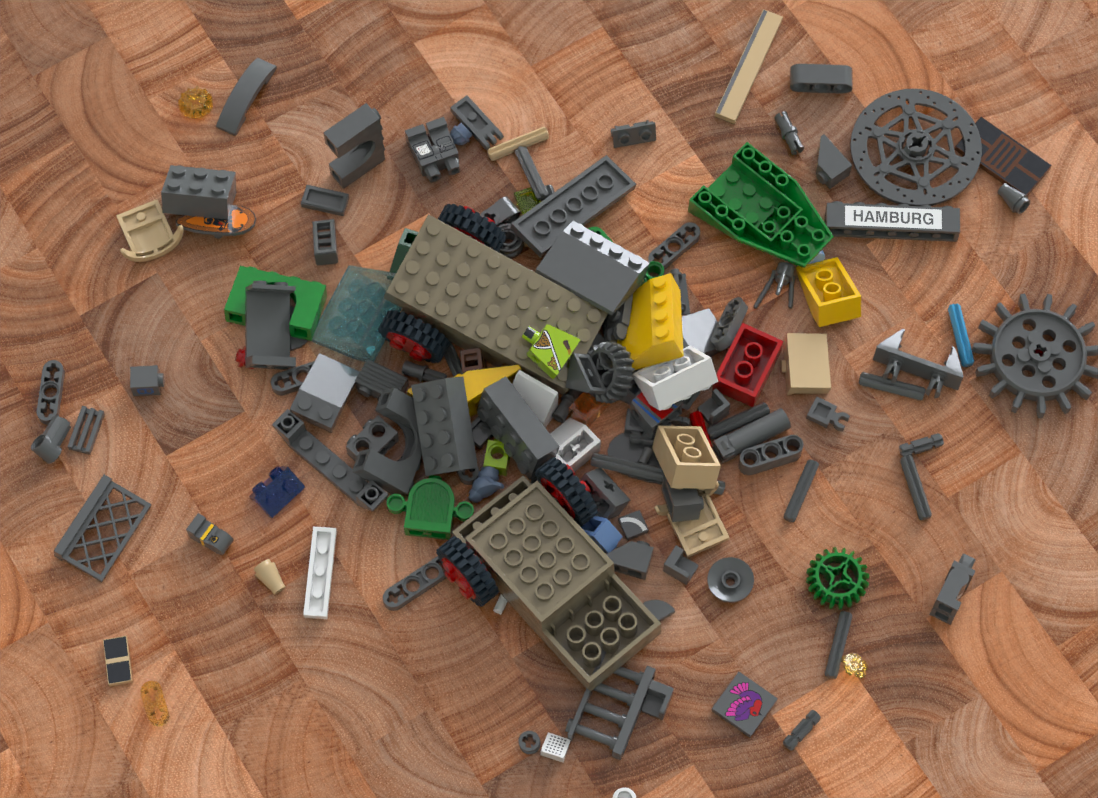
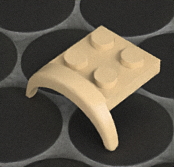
[116,199,184,262]
[655,481,729,558]

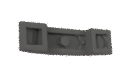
[216,58,277,136]

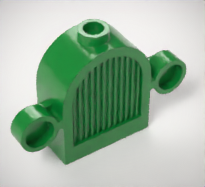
[386,475,474,540]

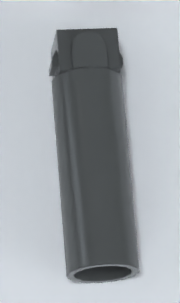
[713,408,791,463]

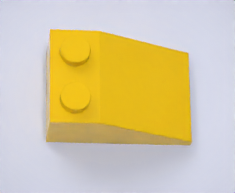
[796,257,861,327]
[454,365,521,418]

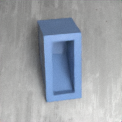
[581,515,623,553]

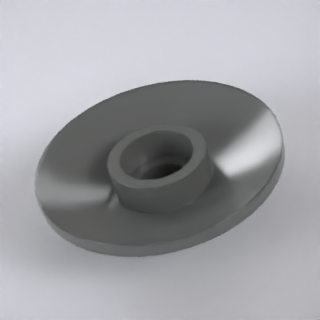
[707,557,754,602]

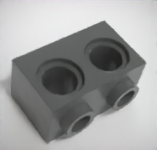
[346,415,399,462]

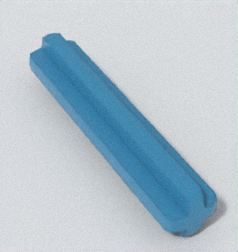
[948,304,974,367]

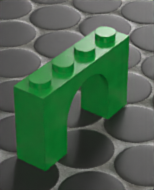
[224,266,327,341]

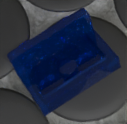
[249,466,305,518]

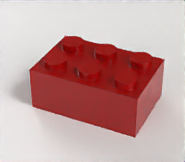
[712,323,784,407]

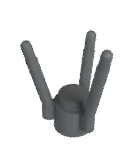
[753,262,796,309]

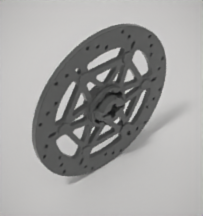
[850,89,982,206]

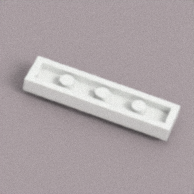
[303,526,337,619]

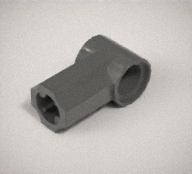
[31,415,71,464]

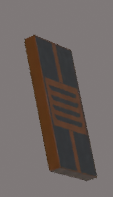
[954,117,1052,195]

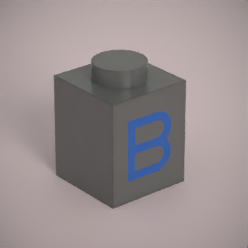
[130,365,165,396]

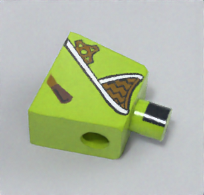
[522,324,580,379]

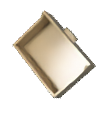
[780,333,831,395]

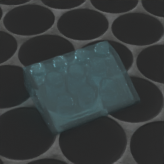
[312,265,402,362]

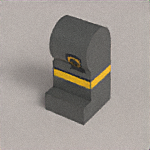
[186,513,234,555]

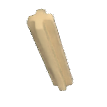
[487,127,549,161]

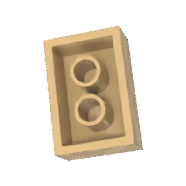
[652,425,721,490]

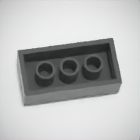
[411,376,478,476]
[477,377,560,480]

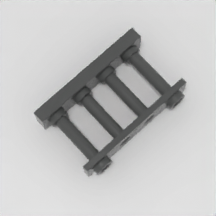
[565,649,656,760]

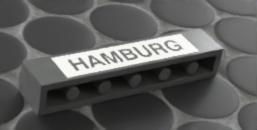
[825,201,960,242]

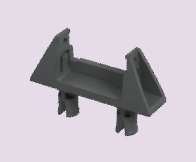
[873,329,963,398]

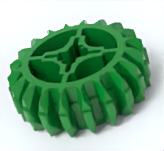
[806,547,869,610]

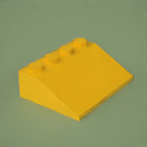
[617,273,684,370]

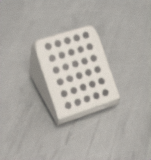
[541,732,571,763]

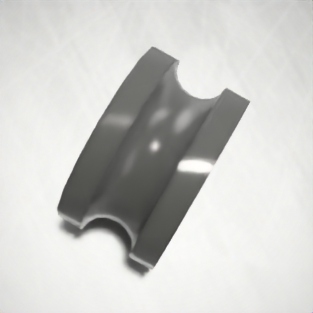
[519,731,541,754]

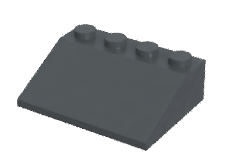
[535,221,650,315]

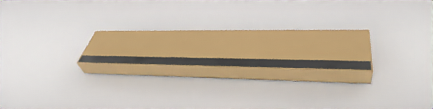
[715,9,783,124]

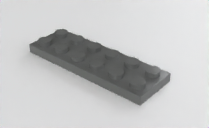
[510,155,636,258]

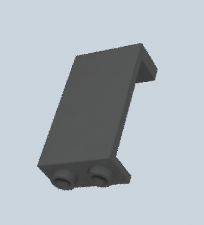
[245,280,296,370]

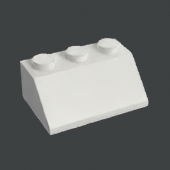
[632,346,718,411]

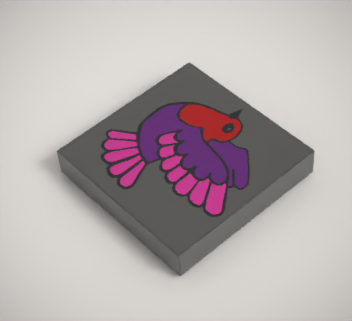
[711,672,778,738]

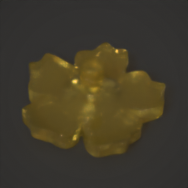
[841,652,868,679]

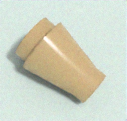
[254,559,286,595]

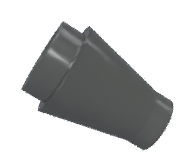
[997,183,1030,214]

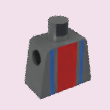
[628,384,683,439]

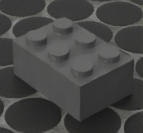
[161,165,237,220]

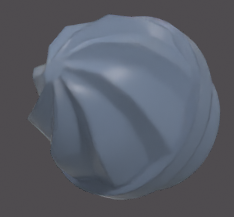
[450,123,473,145]

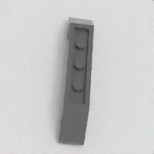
[272,409,389,512]

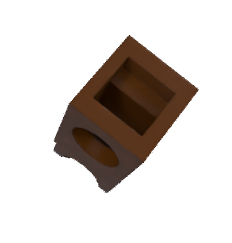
[460,348,488,374]

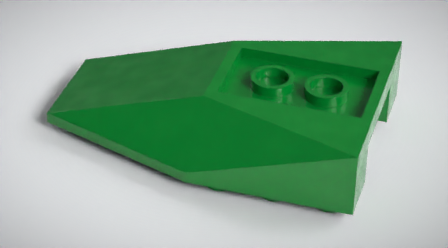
[688,142,834,268]

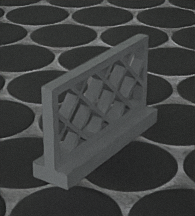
[54,474,151,582]

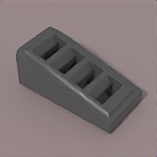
[312,219,338,265]

